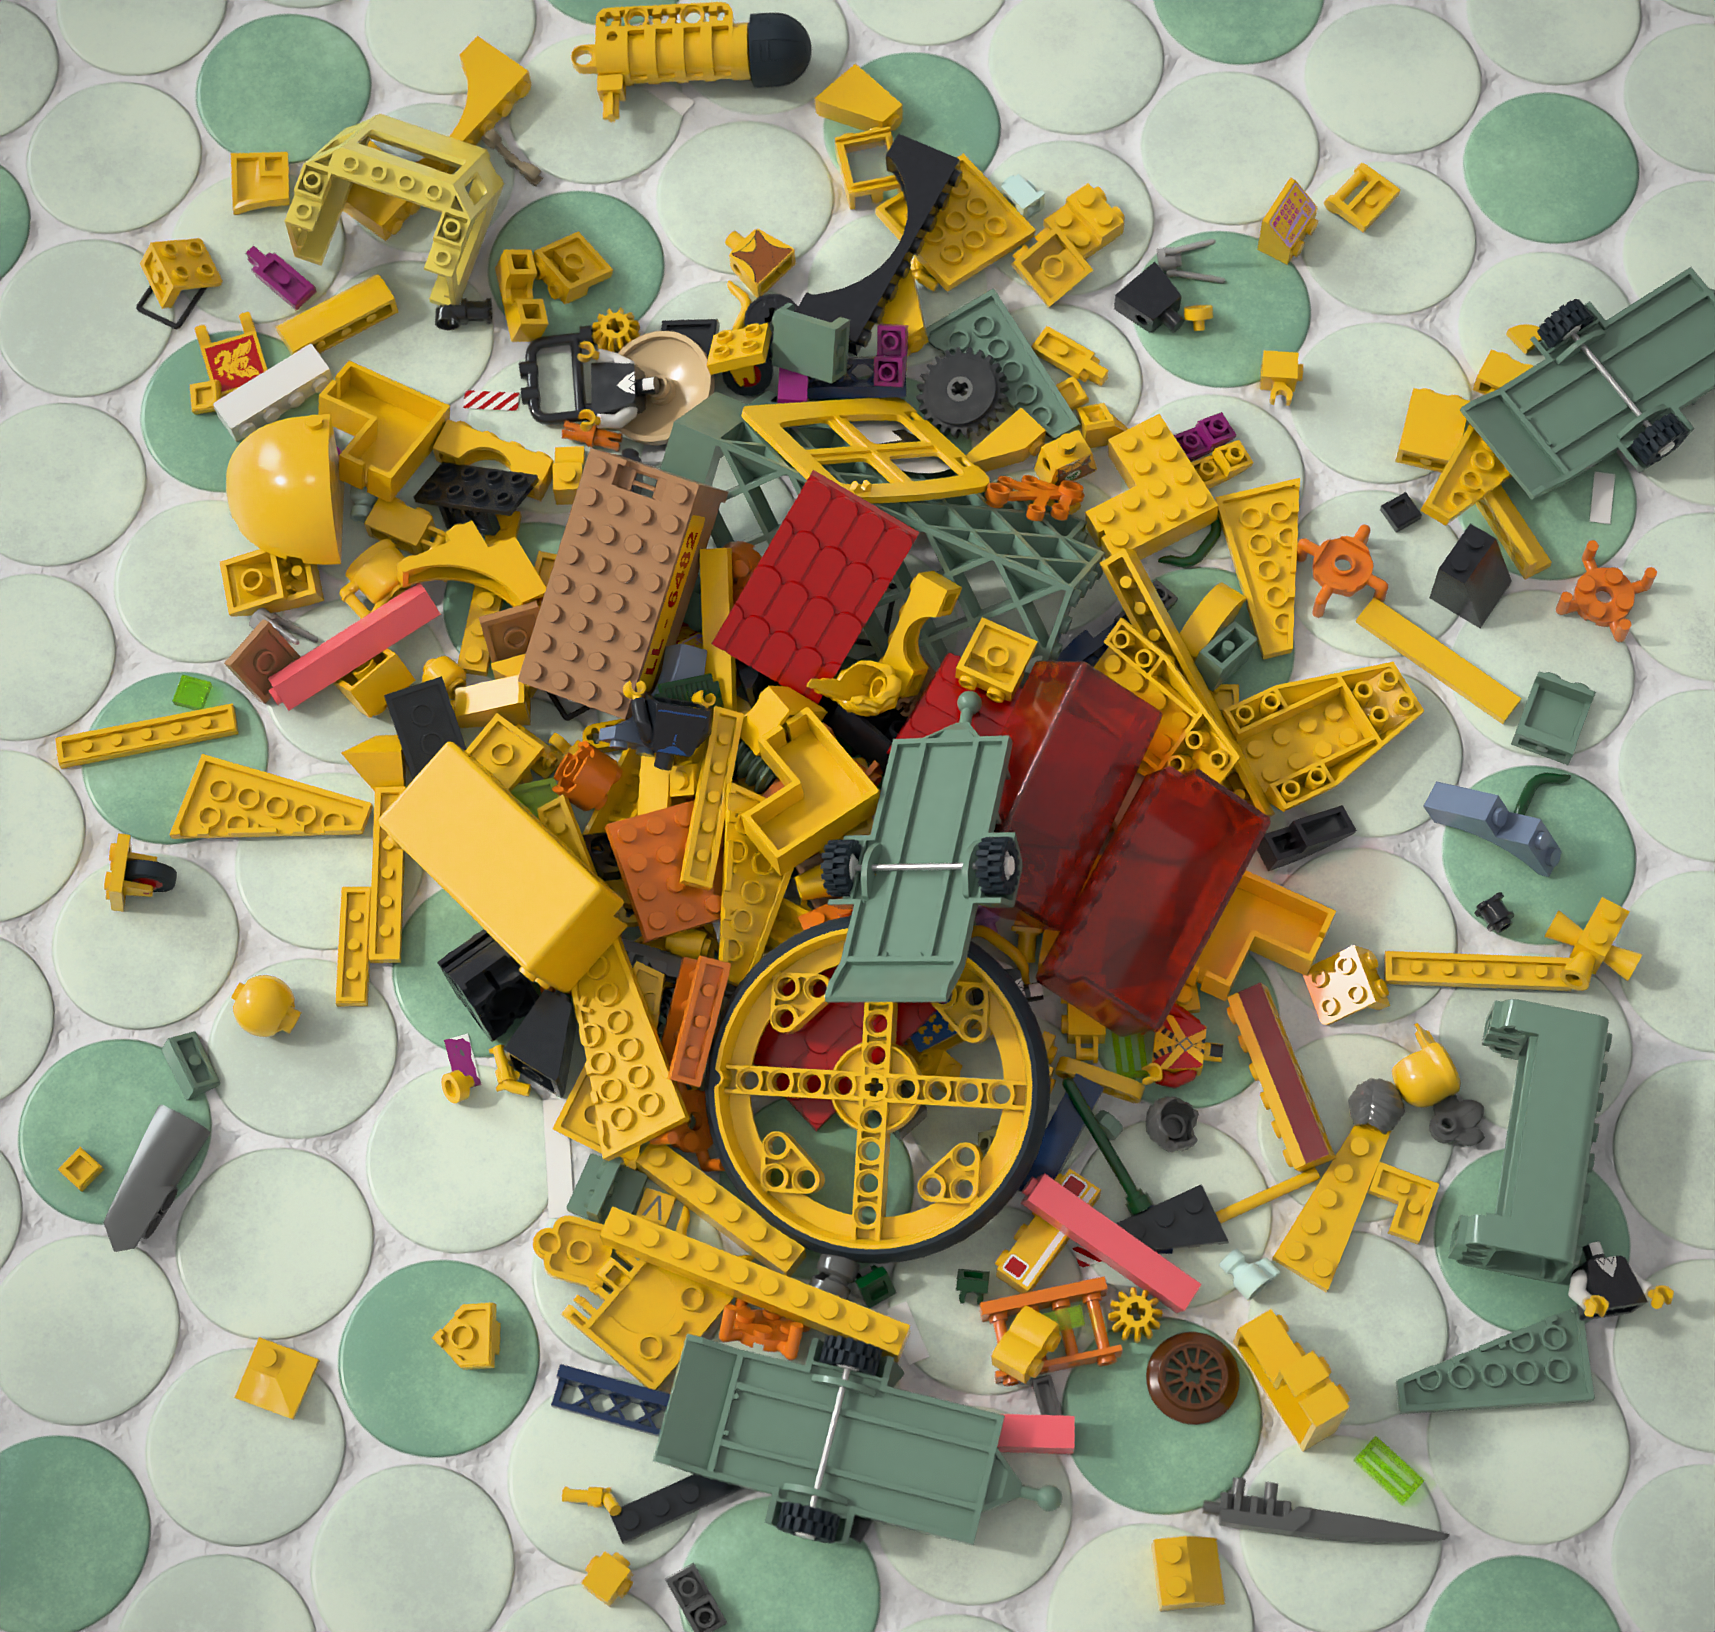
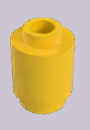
[665,929,713,960]

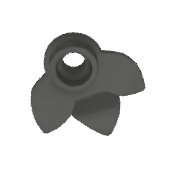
[1429,1095,1485,1146]

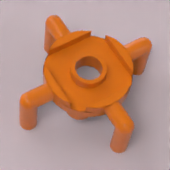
[1297,525,1388,618]
[1556,540,1657,642]
[649,1082,725,1172]
[719,1298,811,1360]

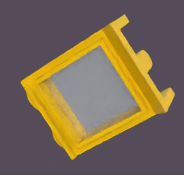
[835,126,902,210]

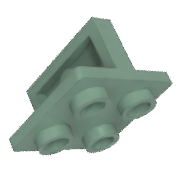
[566,1153,648,1224]

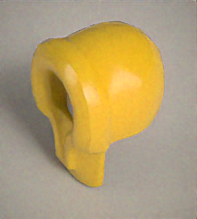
[1392,1023,1461,1108]

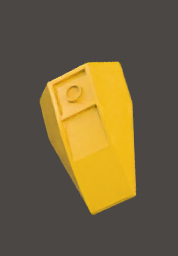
[1057,618,1242,805]
[1223,662,1424,812]

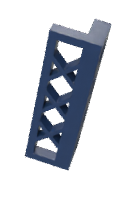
[807,356,906,399]
[551,1364,670,1437]

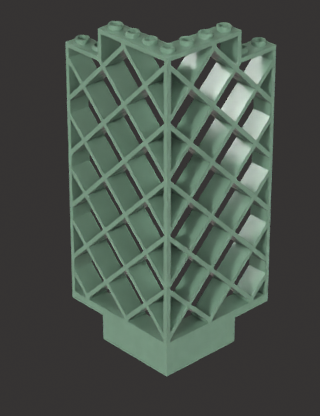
[652,390,1105,695]

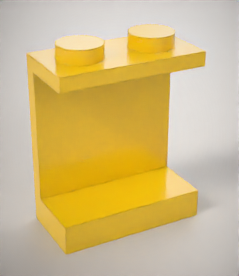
[1395,388,1471,473]

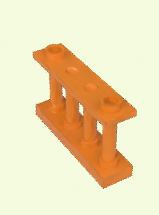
[661,956,732,1087]
[979,1276,1122,1386]

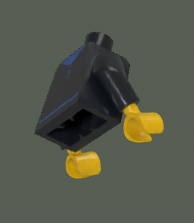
[623,680,716,771]

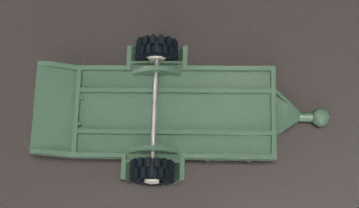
[1460,267,1715,500]
[821,691,1023,1002]
[653,1334,1062,1546]

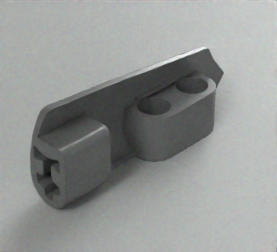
[104,1105,211,1252]

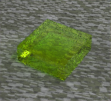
[172,674,212,710]

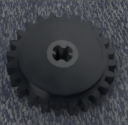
[916,347,1009,439]

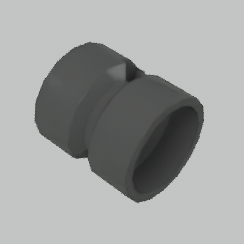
[809,1254,861,1300]

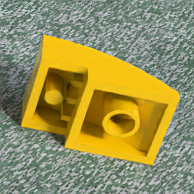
[220,549,324,617]

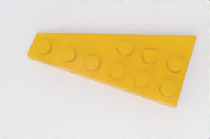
[1420,387,1512,526]
[1215,478,1300,660]

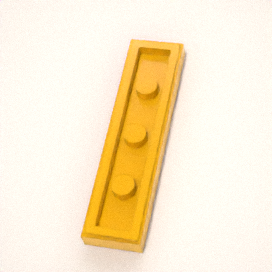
[335,887,371,1007]

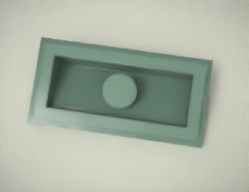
[162,1031,221,1100]

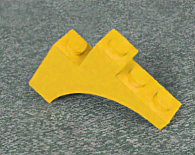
[397,521,546,610]

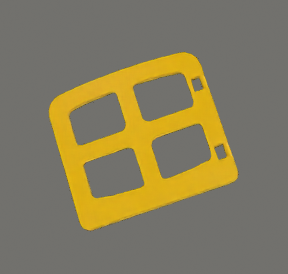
[741,397,990,504]

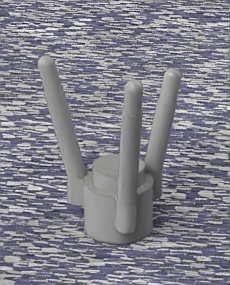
[1157,239,1225,283]
[249,608,319,645]

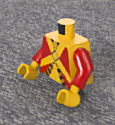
[1141,990,1223,1089]

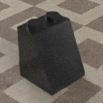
[1429,523,1512,628]
[503,989,577,1099]

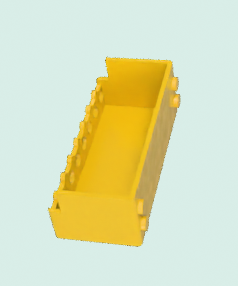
[378,741,628,994]

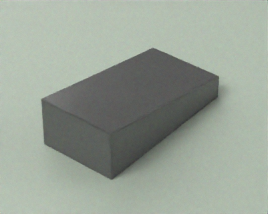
[1031,1375,1062,1415]

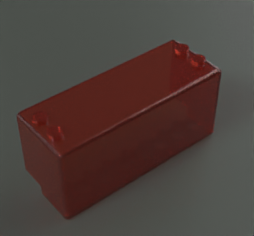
[975,661,1163,932]
[1035,766,1271,1037]

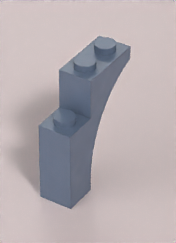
[599,643,707,757]
[1423,781,1562,877]

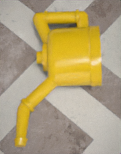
[339,538,450,619]

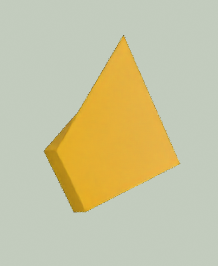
[1076,403,1129,448]
[341,735,406,792]

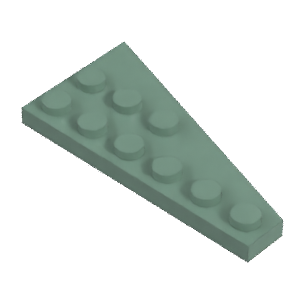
[926,288,1081,441]
[1396,1306,1595,1414]

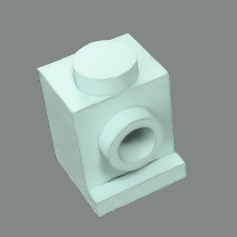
[1001,174,1045,220]

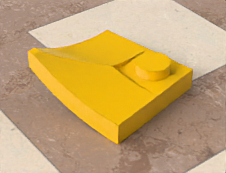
[231,152,290,215]
[234,1337,320,1420]

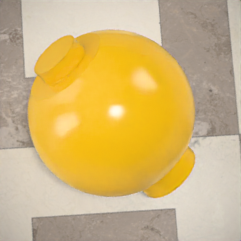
[231,975,302,1037]

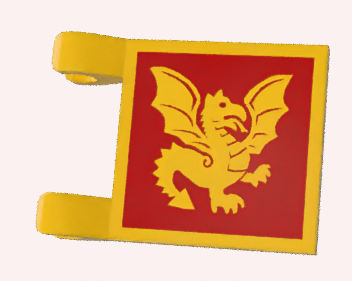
[194,312,267,398]

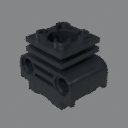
[437,929,539,1042]

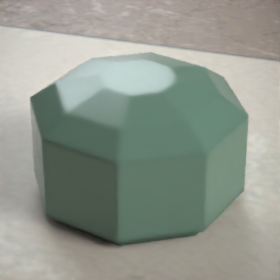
[1095,1110,1123,1141]

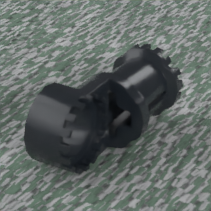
[435,298,493,330]

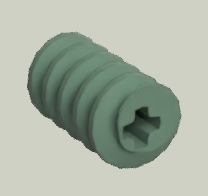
[734,739,777,794]

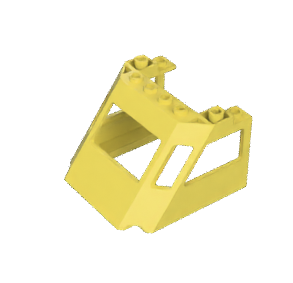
[285,113,504,307]

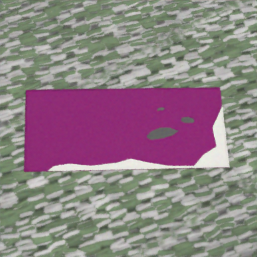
[444,1033,481,1088]

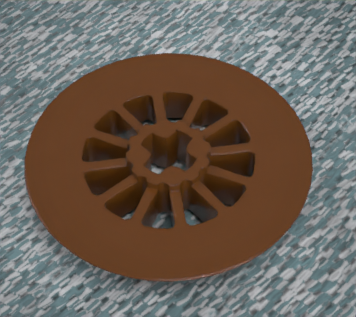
[1146,1332,1240,1424]

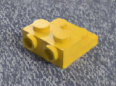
[1043,183,1125,260]
[1010,226,1093,308]
[533,231,613,305]
[955,617,1038,703]

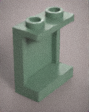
[771,303,850,383]
[1511,671,1596,765]

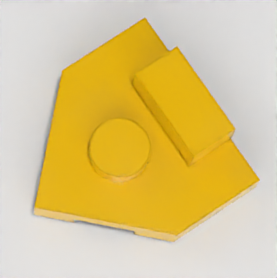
[432,1302,501,1370]

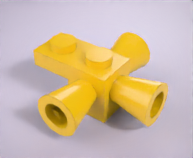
[1544,897,1643,991]

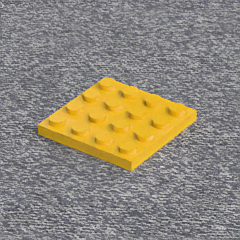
[875,153,1036,292]

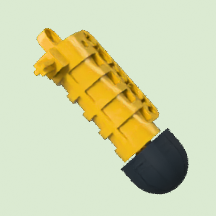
[571,2,812,122]

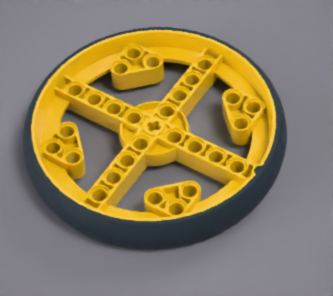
[705,916,1051,1264]

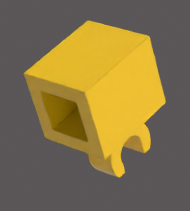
[1260,350,1303,406]

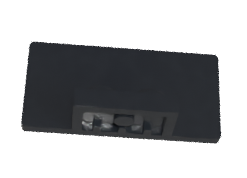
[413,462,539,536]

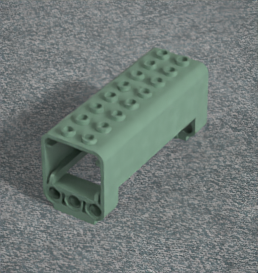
[1448,999,1612,1283]

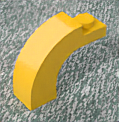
[1179,582,1247,662]

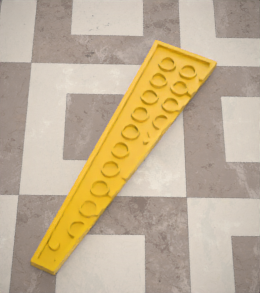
[537,795,690,1161]

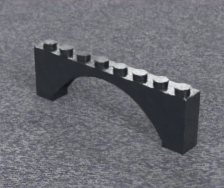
[795,133,963,356]

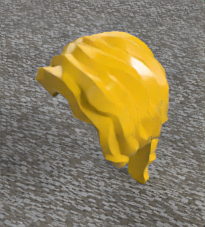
[806,660,902,717]

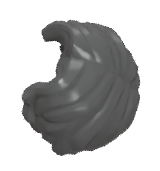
[1348,1078,1405,1134]
[1146,1096,1199,1152]

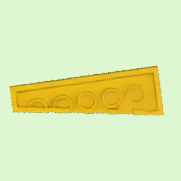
[1272,1123,1391,1292]

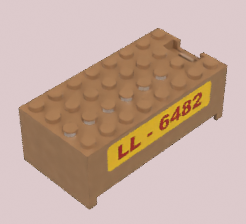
[518,448,729,720]

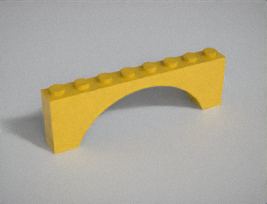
[343,36,531,241]

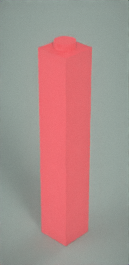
[268,582,441,711]
[1021,1174,1202,1313]
[997,1414,1075,1454]

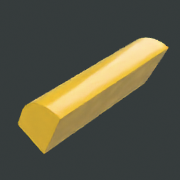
[276,274,398,355]

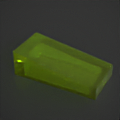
[1043,1305,1085,1331]

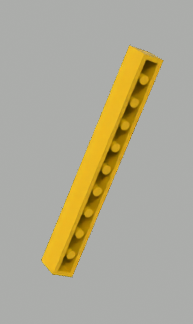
[1099,548,1275,829]
[599,1206,910,1363]

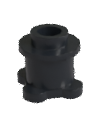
[1474,892,1514,933]

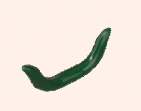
[1158,516,1222,568]
[1514,772,1571,815]

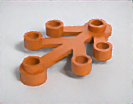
[984,475,1085,522]

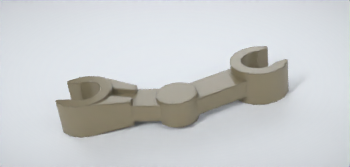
[481,128,543,186]

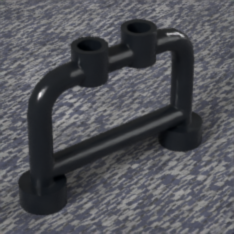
[519,325,594,425]

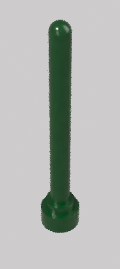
[1062,1077,1153,1216]

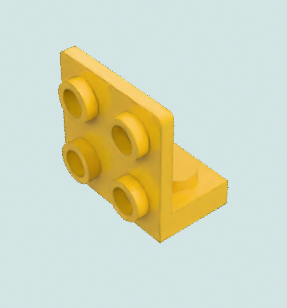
[140,238,223,309]

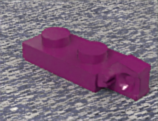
[245,245,316,311]

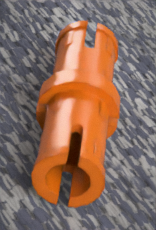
[562,420,623,452]

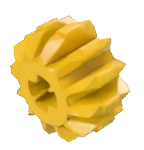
[592,307,640,352]
[1108,1287,1163,1343]

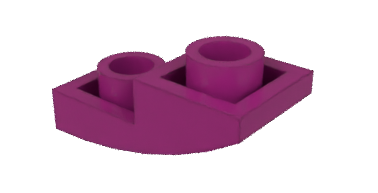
[874,324,908,387]
[777,367,808,404]
[1174,412,1236,462]

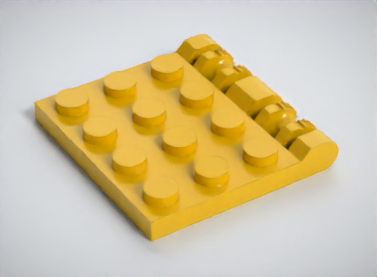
[561,1217,734,1390]

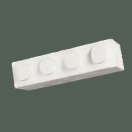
[213,344,333,442]

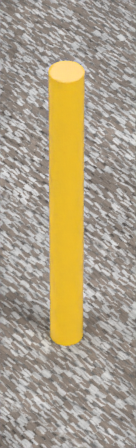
[1215,1167,1320,1224]

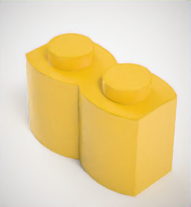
[991,1305,1061,1384]

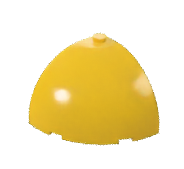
[226,414,345,565]

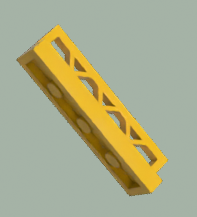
[1476,485,1552,580]

